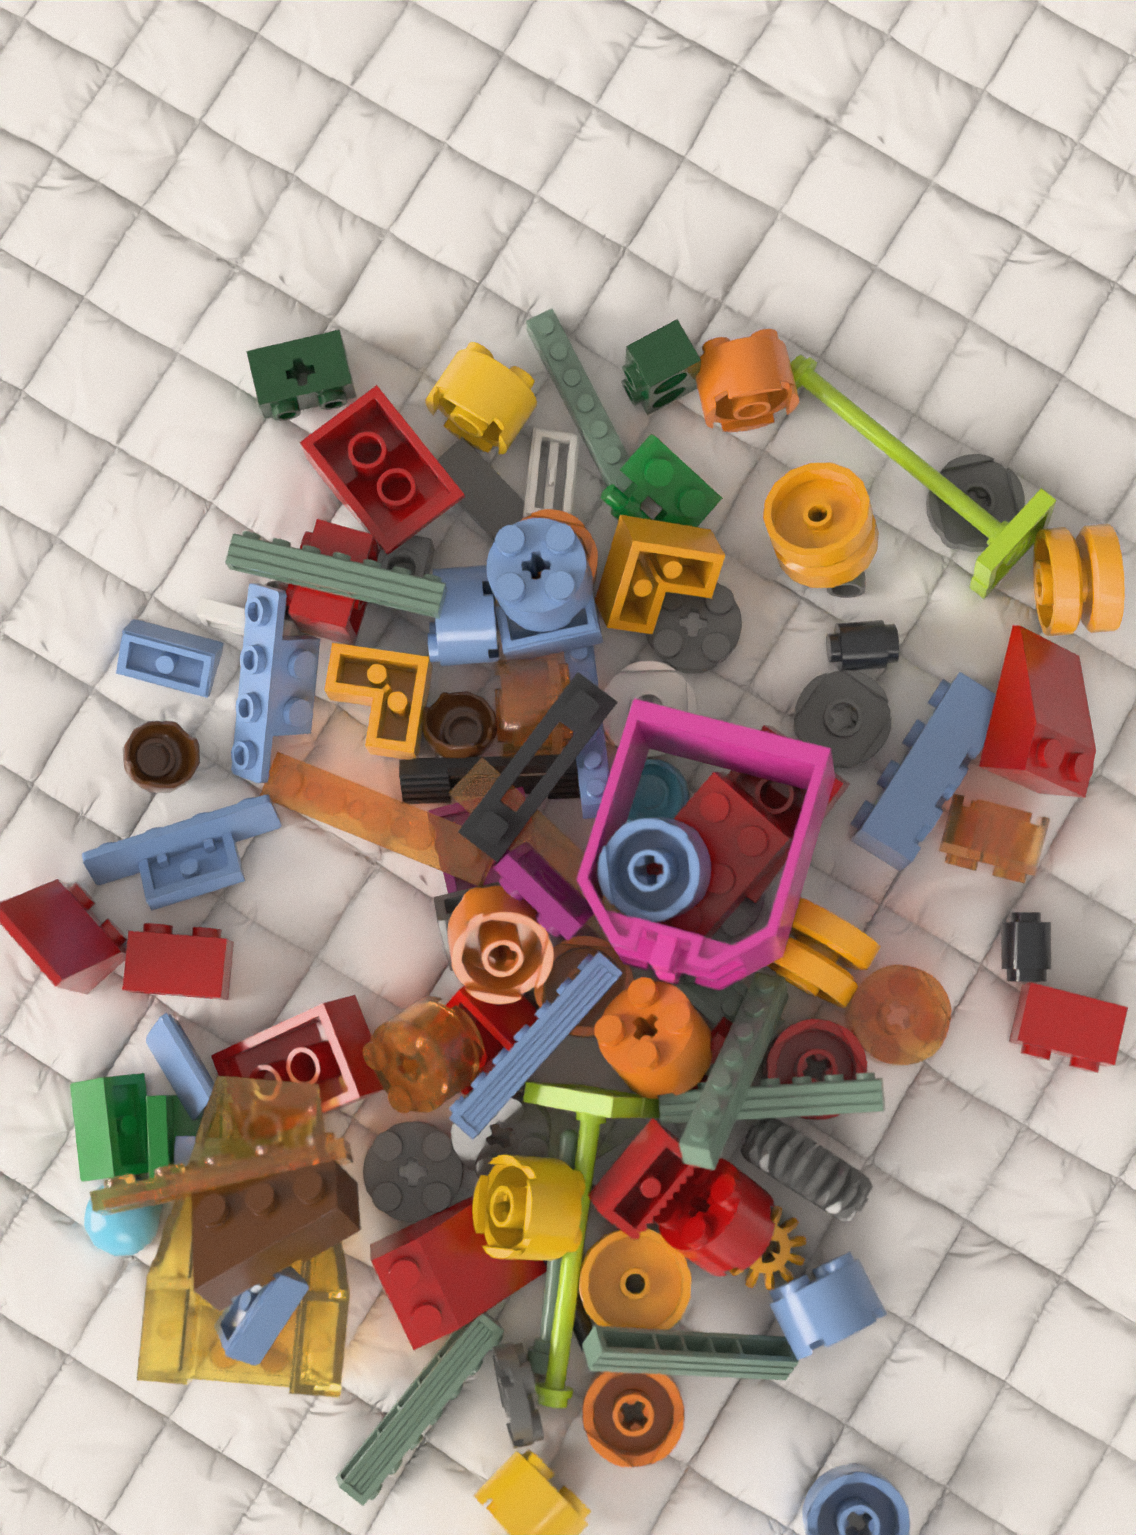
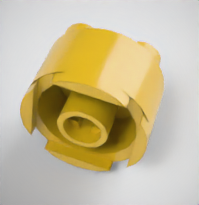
[425,342,537,455]
[472,1155,585,1261]
[473,1448,591,1535]

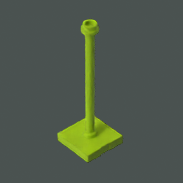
[791,354,1056,599]
[523,1082,660,1408]

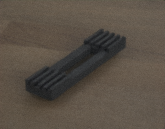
[458,672,618,862]
[399,753,581,804]

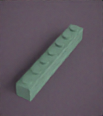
[526,308,632,492]
[225,531,447,619]
[679,972,789,1170]
[659,1072,885,1124]
[336,1312,505,1506]
[582,1325,799,1380]

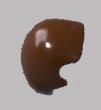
[422,691,497,758]
[122,721,200,793]

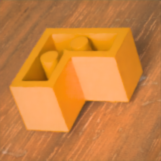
[595,515,726,634]
[324,643,433,760]

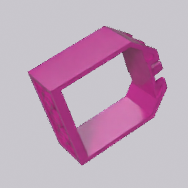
[576,699,835,991]

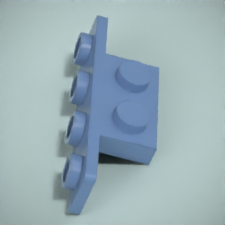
[231,583,320,783]
[82,795,281,911]

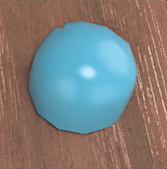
[627,759,690,823]
[84,1175,163,1256]

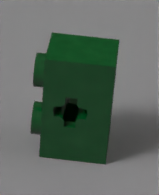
[246,329,357,421]

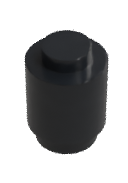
[826,620,899,672]
[1001,912,1052,982]

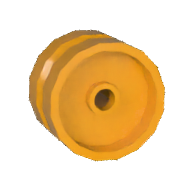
[763,462,879,588]
[1033,524,1125,636]
[766,897,881,1009]
[578,1229,691,1330]

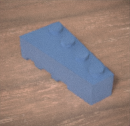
[850,672,996,872]

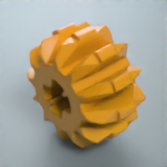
[729,1205,807,1290]

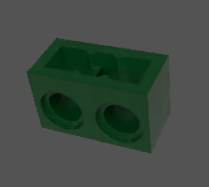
[621,319,701,415]

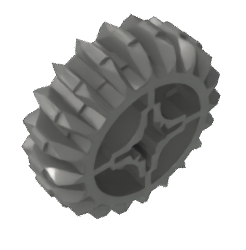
[740,1118,873,1222]

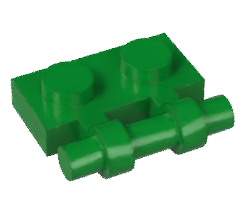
[600,434,723,527]

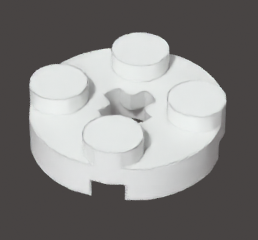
[603,661,697,759]

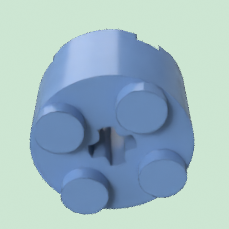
[486,518,593,632]
[428,565,500,666]
[598,817,711,922]
[769,1252,887,1360]
[802,1463,910,1535]

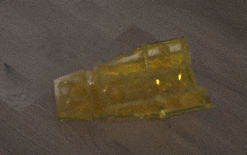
[136,1076,350,1398]

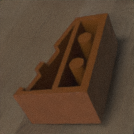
[191,1159,361,1312]

